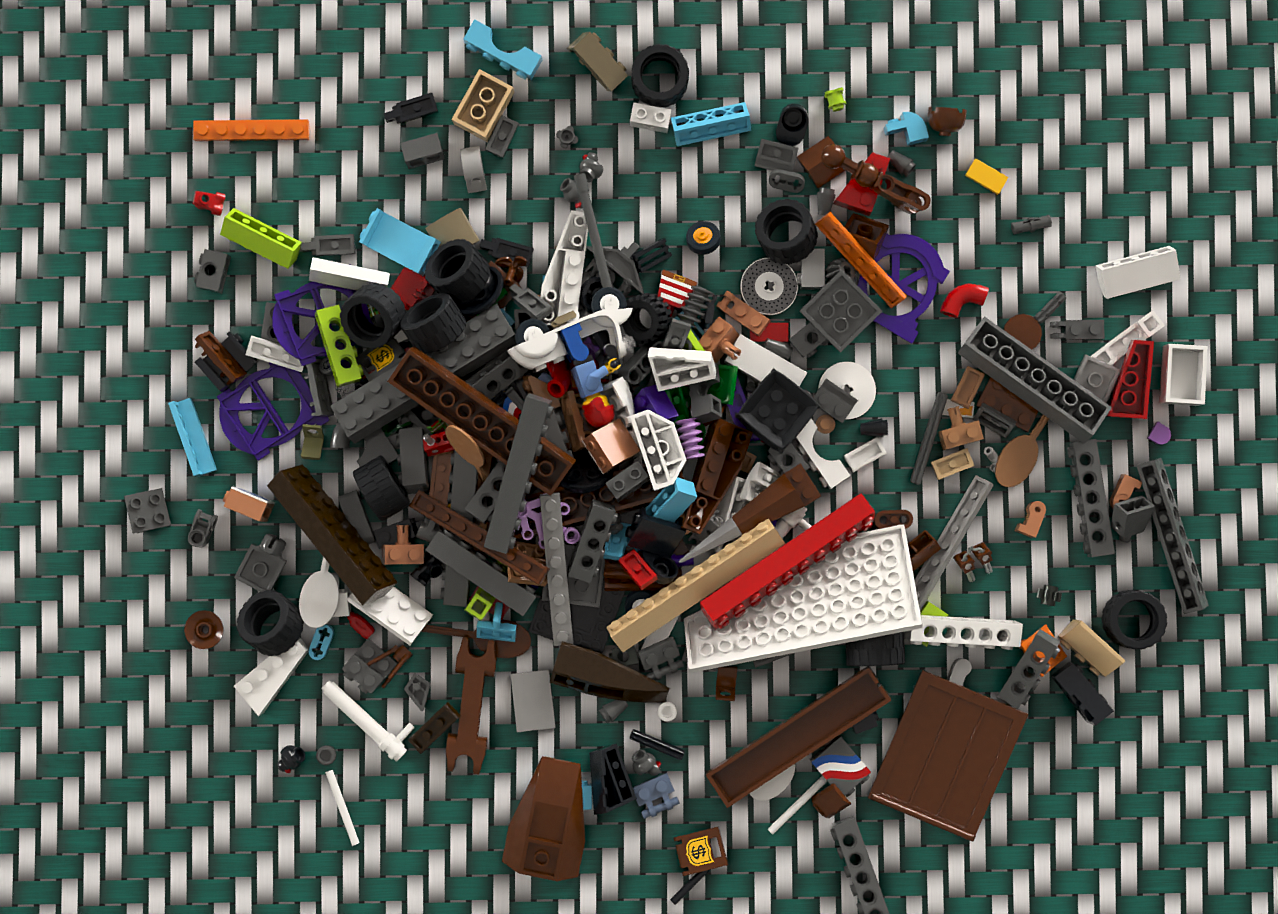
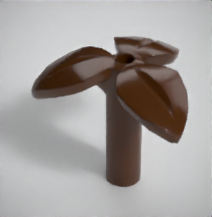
[495,256,527,286]

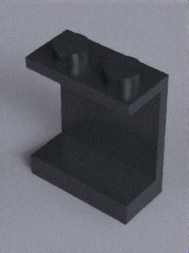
[195,332,258,392]

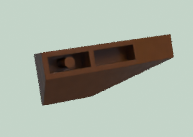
[682,419,753,534]

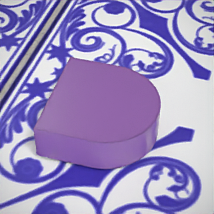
[1147,422,1171,445]

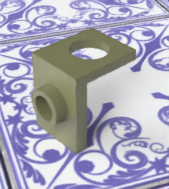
[301,424,324,460]

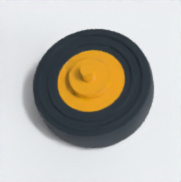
[686,221,721,255]

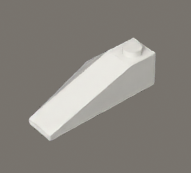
[600,376,642,458]

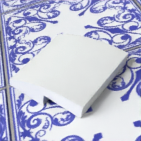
[740,462,781,503]

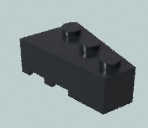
[589,743,637,815]

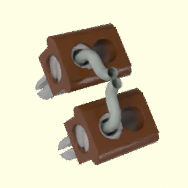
[953,542,993,582]

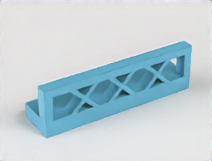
[671,102,751,146]
[168,398,217,477]

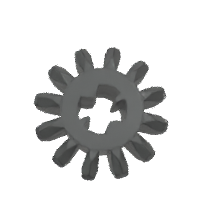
[825,257,858,283]

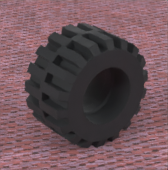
[622,293,672,344]

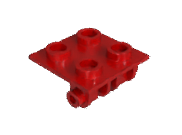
[391,267,435,311]

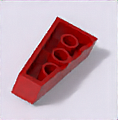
[1107,340,1154,419]

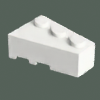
[648,347,716,392]

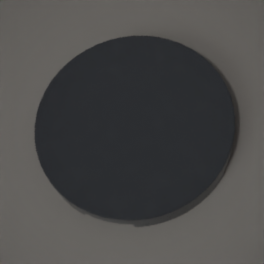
[560,447,614,494]

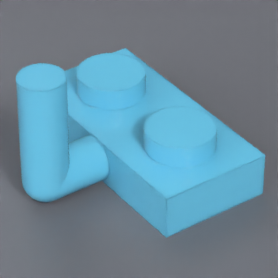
[603,523,642,560]
[477,602,516,642]

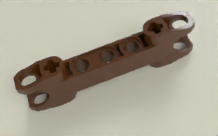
[446,636,497,775]

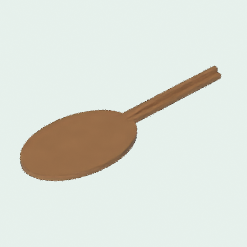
[995,415,1049,487]
[445,425,498,491]

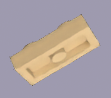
[930,448,974,480]

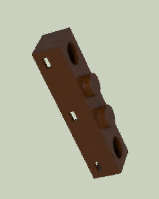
[908,530,941,571]

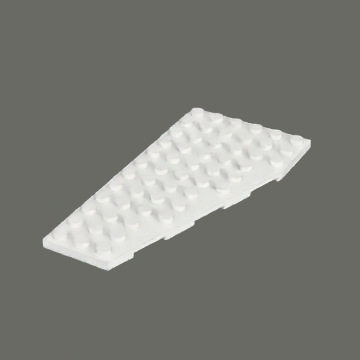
[684,524,923,673]

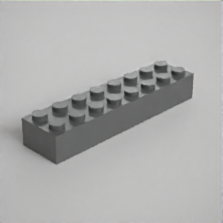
[958,316,1112,444]

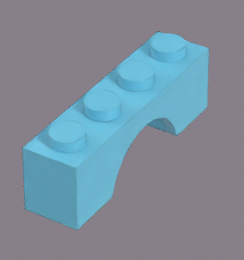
[463,19,542,80]

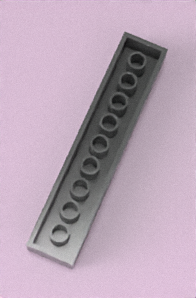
[331,304,517,443]

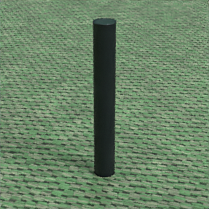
[670,869,711,905]

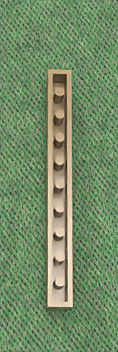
[606,519,785,652]

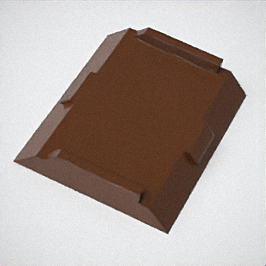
[811,783,851,818]

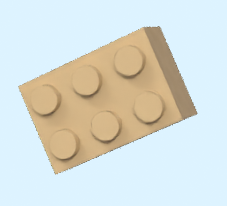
[452,69,515,142]

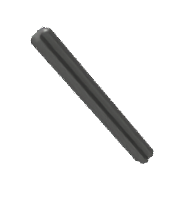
[910,392,948,485]

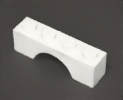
[795,419,850,489]

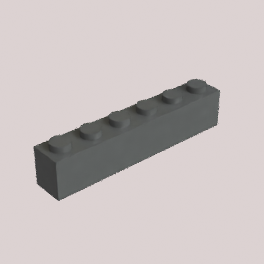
[425,529,537,616]

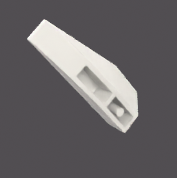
[540,210,588,328]

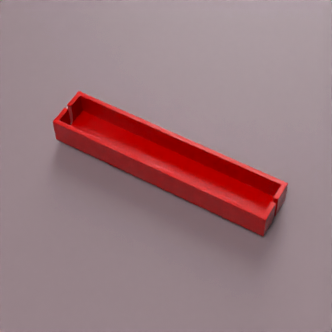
[700,493,875,630]

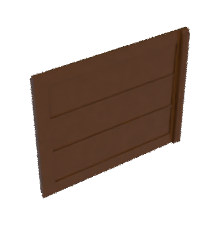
[868,670,1028,842]

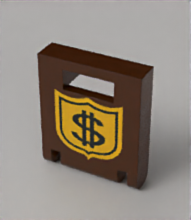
[674,826,728,876]

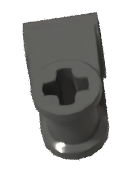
[188,509,218,548]

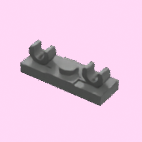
[303,359,334,417]

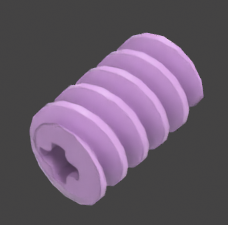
[675,418,705,460]

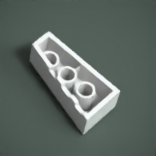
[234,638,309,716]

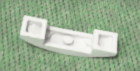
[1091,310,1165,365]

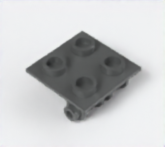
[124,488,171,534]

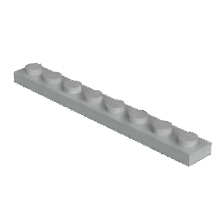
[915,475,994,611]
[540,493,573,646]

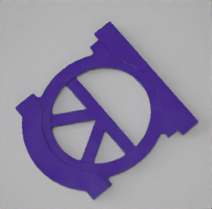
[857,233,950,344]
[272,264,374,366]
[217,362,330,460]

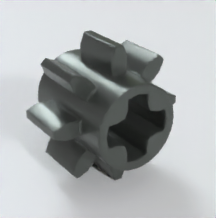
[1037,585,1062,606]

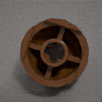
[928,107,967,136]

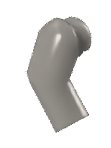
[984,447,998,473]

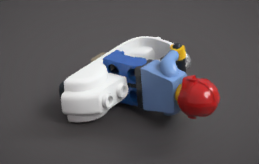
[507,287,636,428]

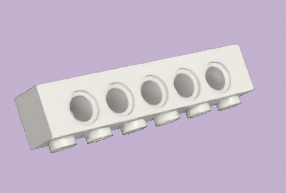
[904,615,1023,650]

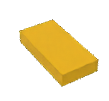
[965,158,1008,195]

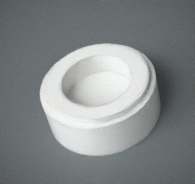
[658,702,677,722]

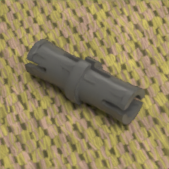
[1011,215,1052,235]

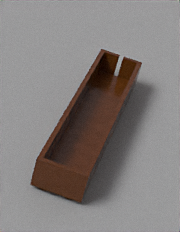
[706,666,891,808]

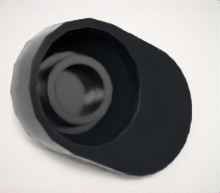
[776,104,809,146]
[642,551,678,585]

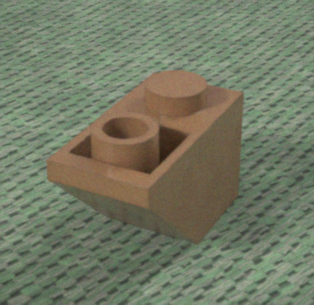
[522,375,561,408]

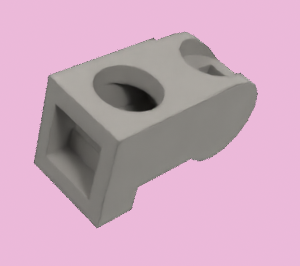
[946,658,972,686]

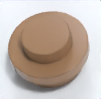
[816,414,835,434]

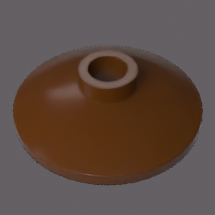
[184,610,224,649]

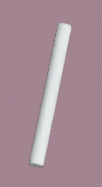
[325,770,359,846]
[768,775,827,834]

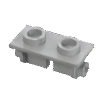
[688,510,723,545]

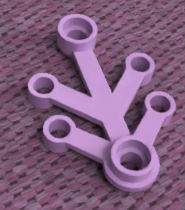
[519,493,580,549]

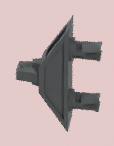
[584,242,644,298]

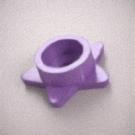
[582,337,600,360]

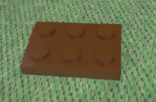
[975,377,1038,432]

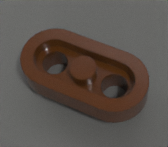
[874,510,913,529]

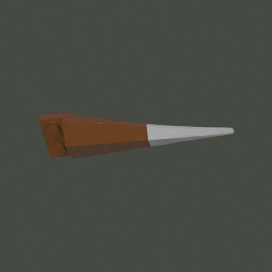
[679,463,821,563]

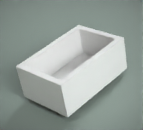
[1160,344,1208,406]

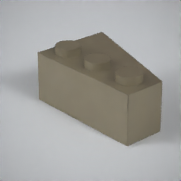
[566,32,628,91]

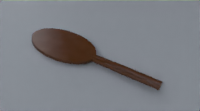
[421,619,531,658]

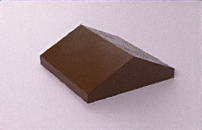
[796,136,845,189]

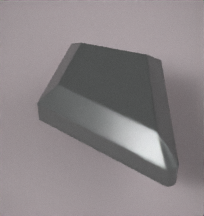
[404,673,431,711]

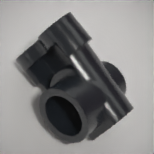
[410,555,443,587]

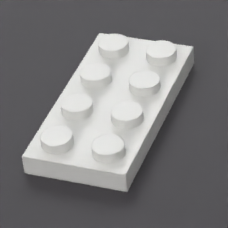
[347,587,433,645]

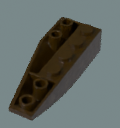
[550,641,670,703]

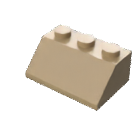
[1058,619,1125,677]

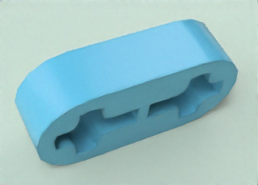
[308,624,334,660]

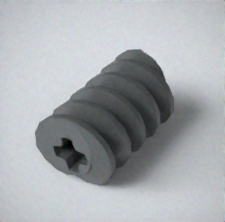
[677,286,715,329]

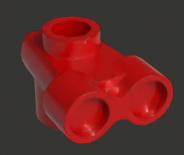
[192,191,225,216]

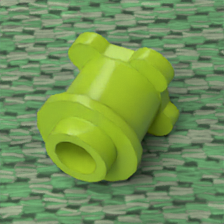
[824,87,847,112]

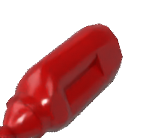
[347,612,375,639]

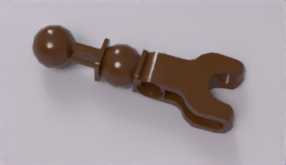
[821,144,931,214]

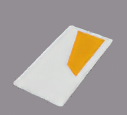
[942,399,975,418]

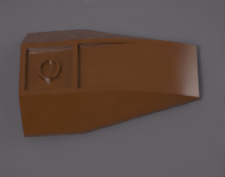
[502,756,585,881]

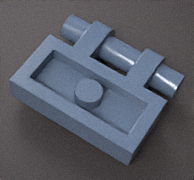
[633,773,680,819]

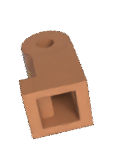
[1110,474,1142,509]
[1015,501,1046,538]

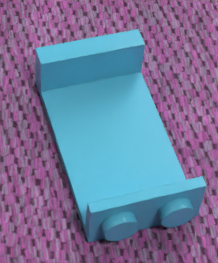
[359,208,441,276]

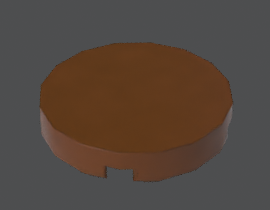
[1003,314,1042,350]

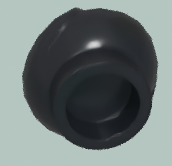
[278,745,305,773]

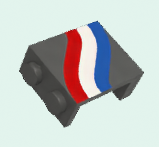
[810,735,871,797]

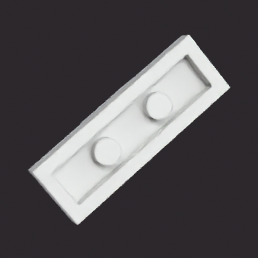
[245,335,304,372]

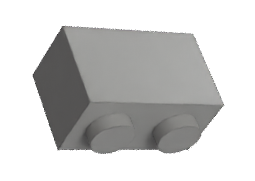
[797,249,825,290]

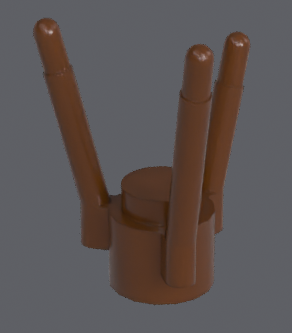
[367,644,413,688]

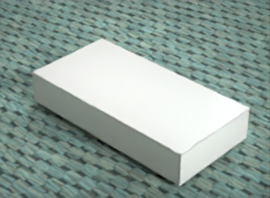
[844,437,887,472]

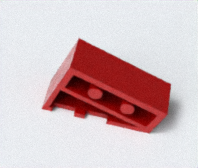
[833,152,890,216]

